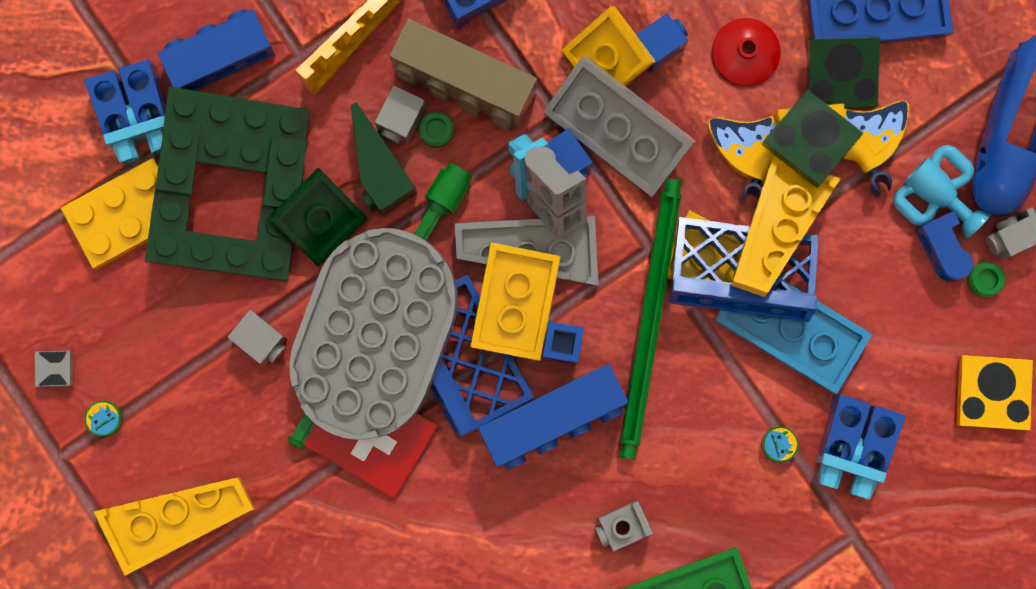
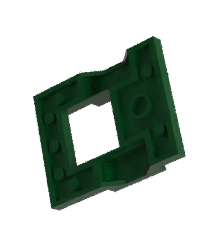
[145,87,309,282]

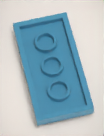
[714,281,873,395]

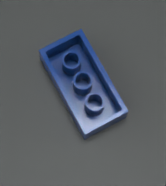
[478,364,629,470]

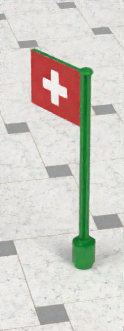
[288,162,472,499]

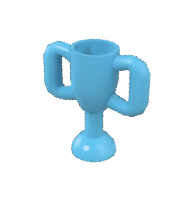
[893,145,991,239]

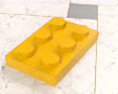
[61,158,158,270]
[470,242,561,361]

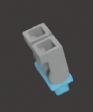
[508,134,587,239]

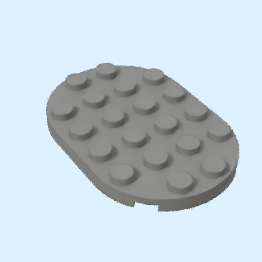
[289,228,458,440]

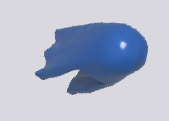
[972,36,1036,216]

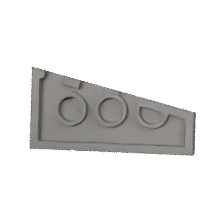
[455,216,599,286]

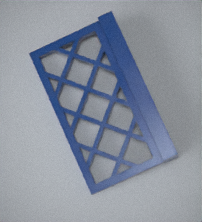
[669,217,819,322]
[430,275,534,439]

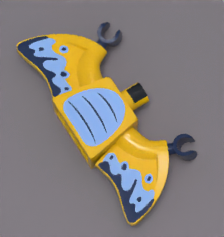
[707,100,909,208]

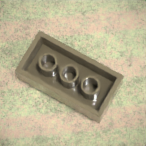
[390,18,537,131]

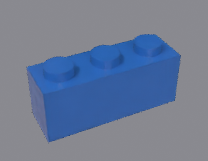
[158,9,275,91]

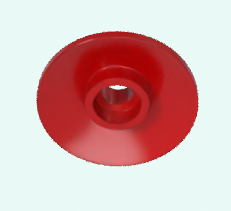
[712,18,781,86]

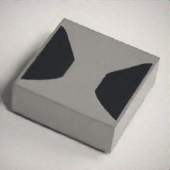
[35,350,73,387]

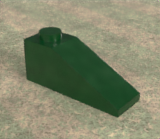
[351,102,417,216]

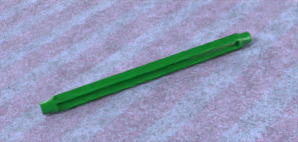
[620,179,682,459]

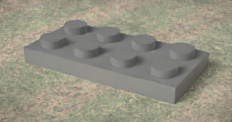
[543,55,696,197]

